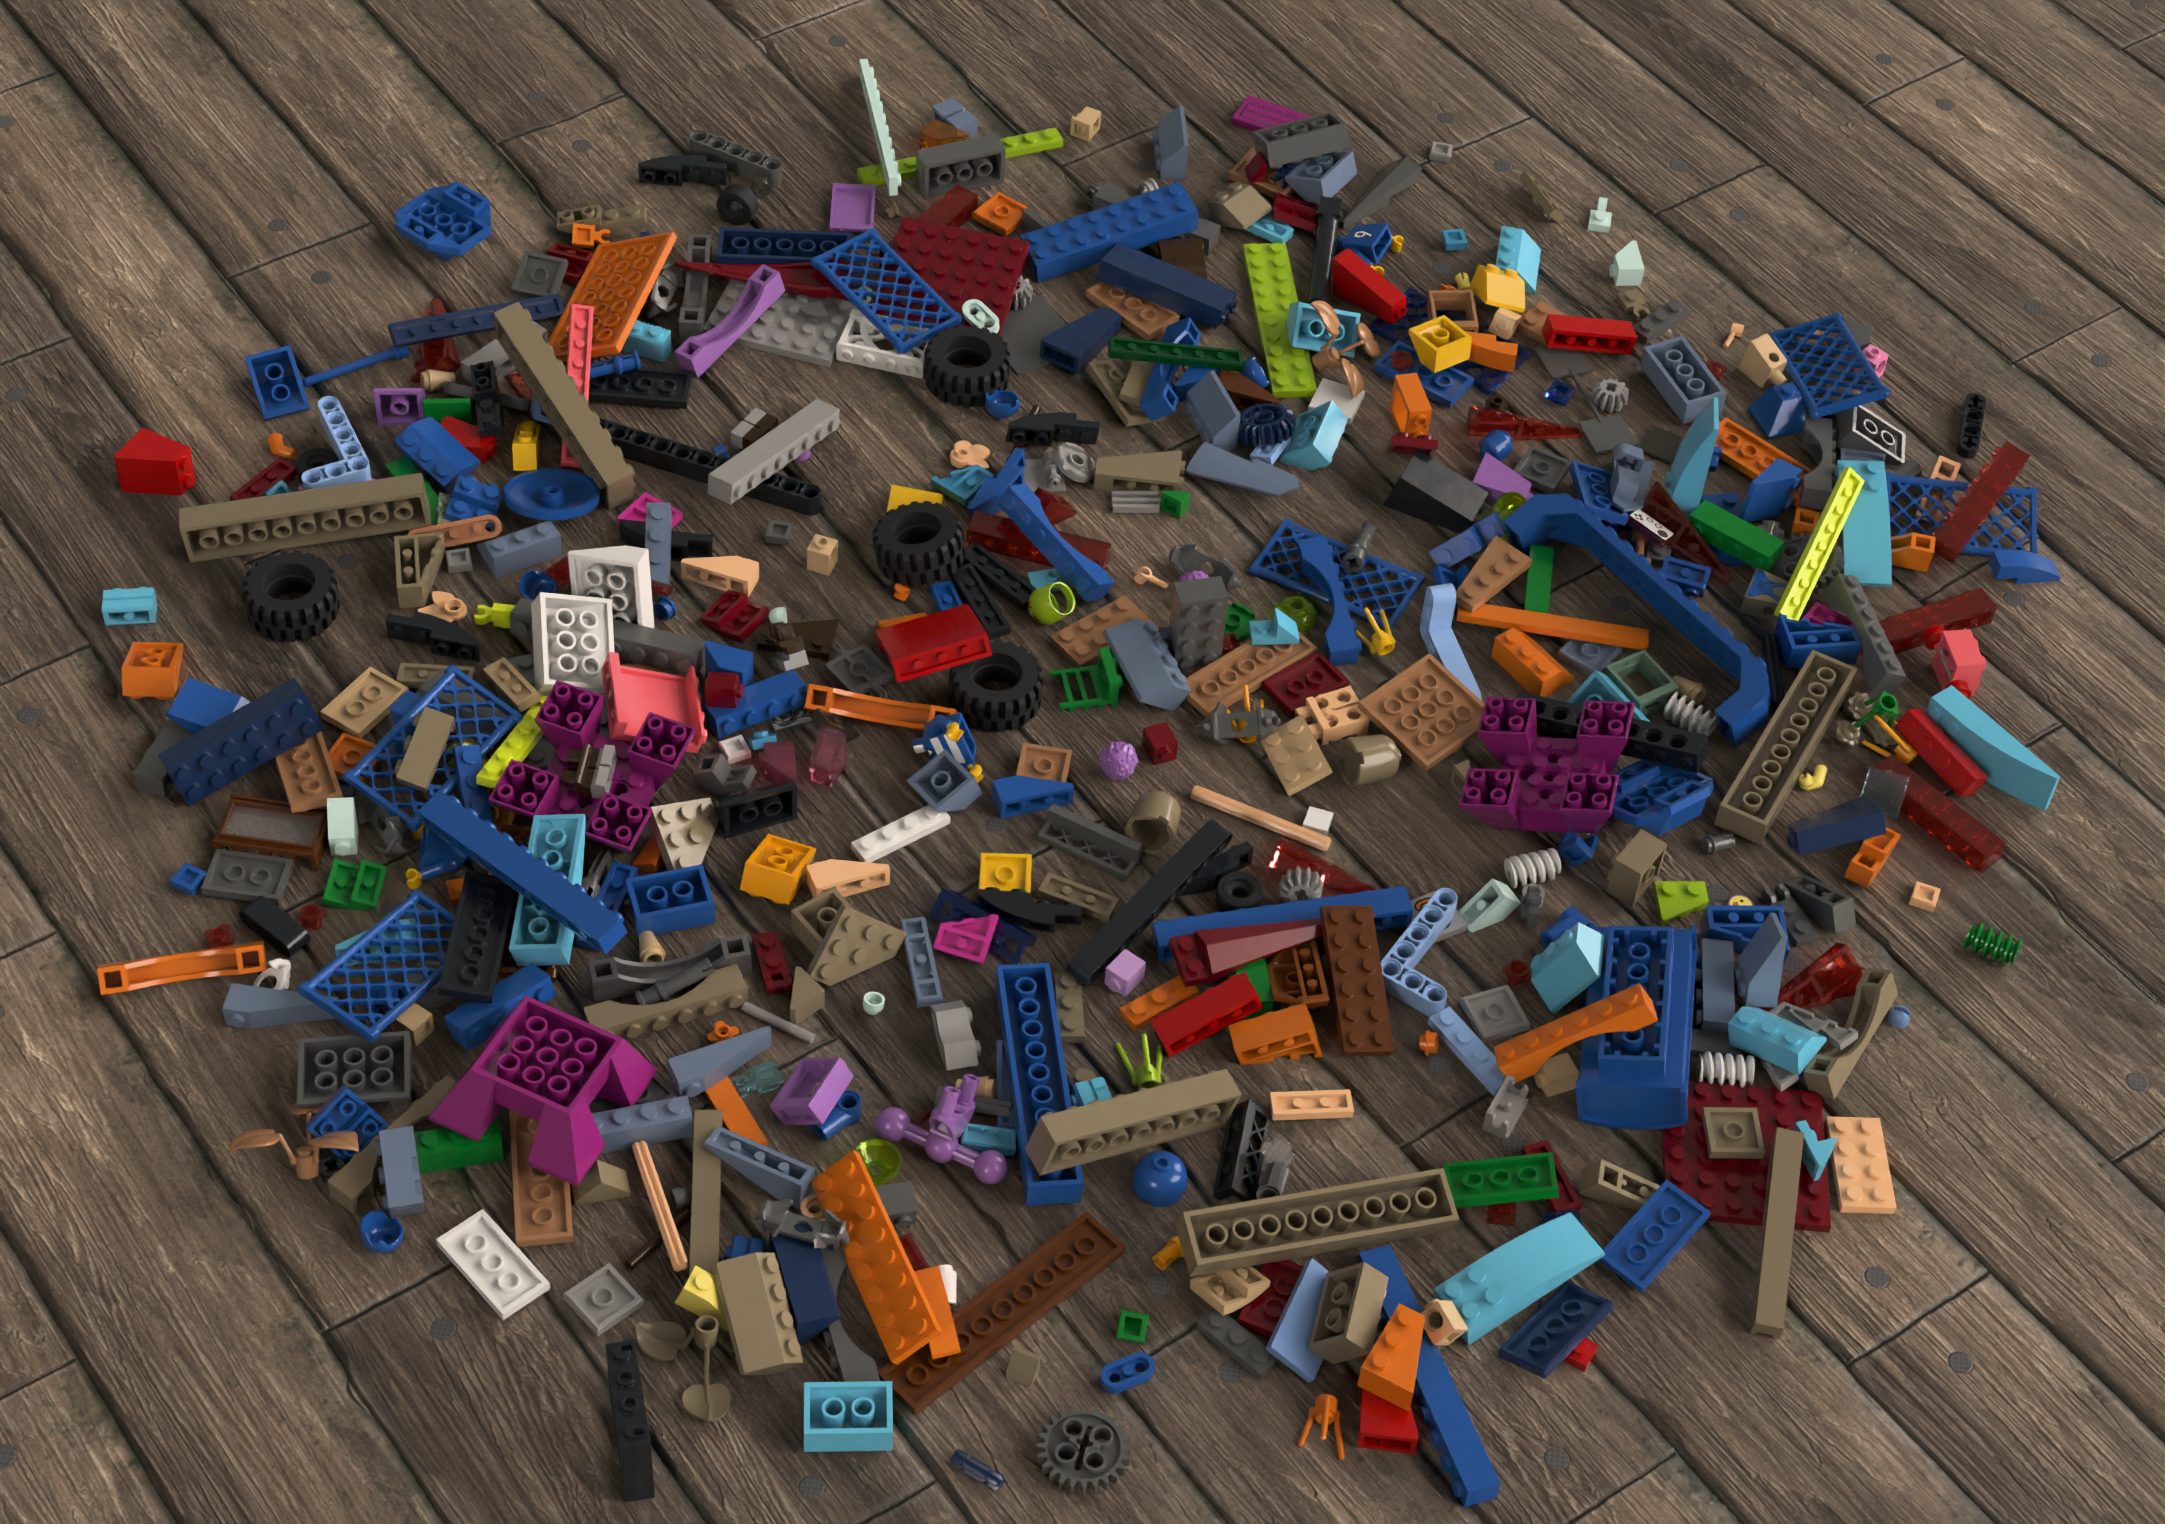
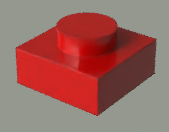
[1563,1338,1598,1372]

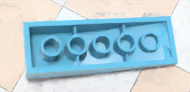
[1661,397,1719,530]
[1834,460,1892,587]
[1926,685,2060,811]
[509,814,586,966]
[1434,1212,1605,1346]

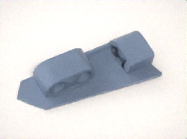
[1186,442,1300,497]
[1610,443,1655,512]

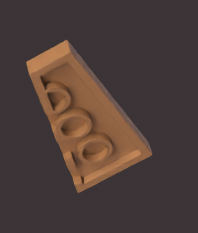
[1456,535,1532,613]

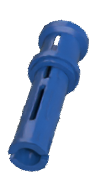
[590,350,641,379]

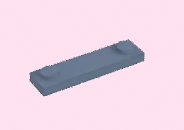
[899,917,943,1008]

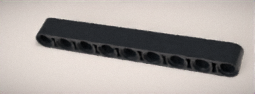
[1066,819,1233,986]

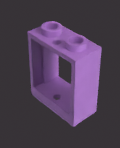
[769,1057,854,1125]

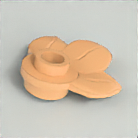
[950,440,991,469]
[418,591,467,622]

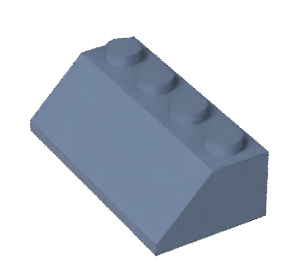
[1103,618,1191,712]

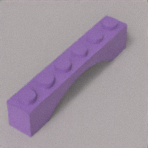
[675,264,785,378]

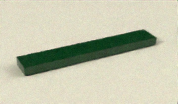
[1108,337,1243,372]

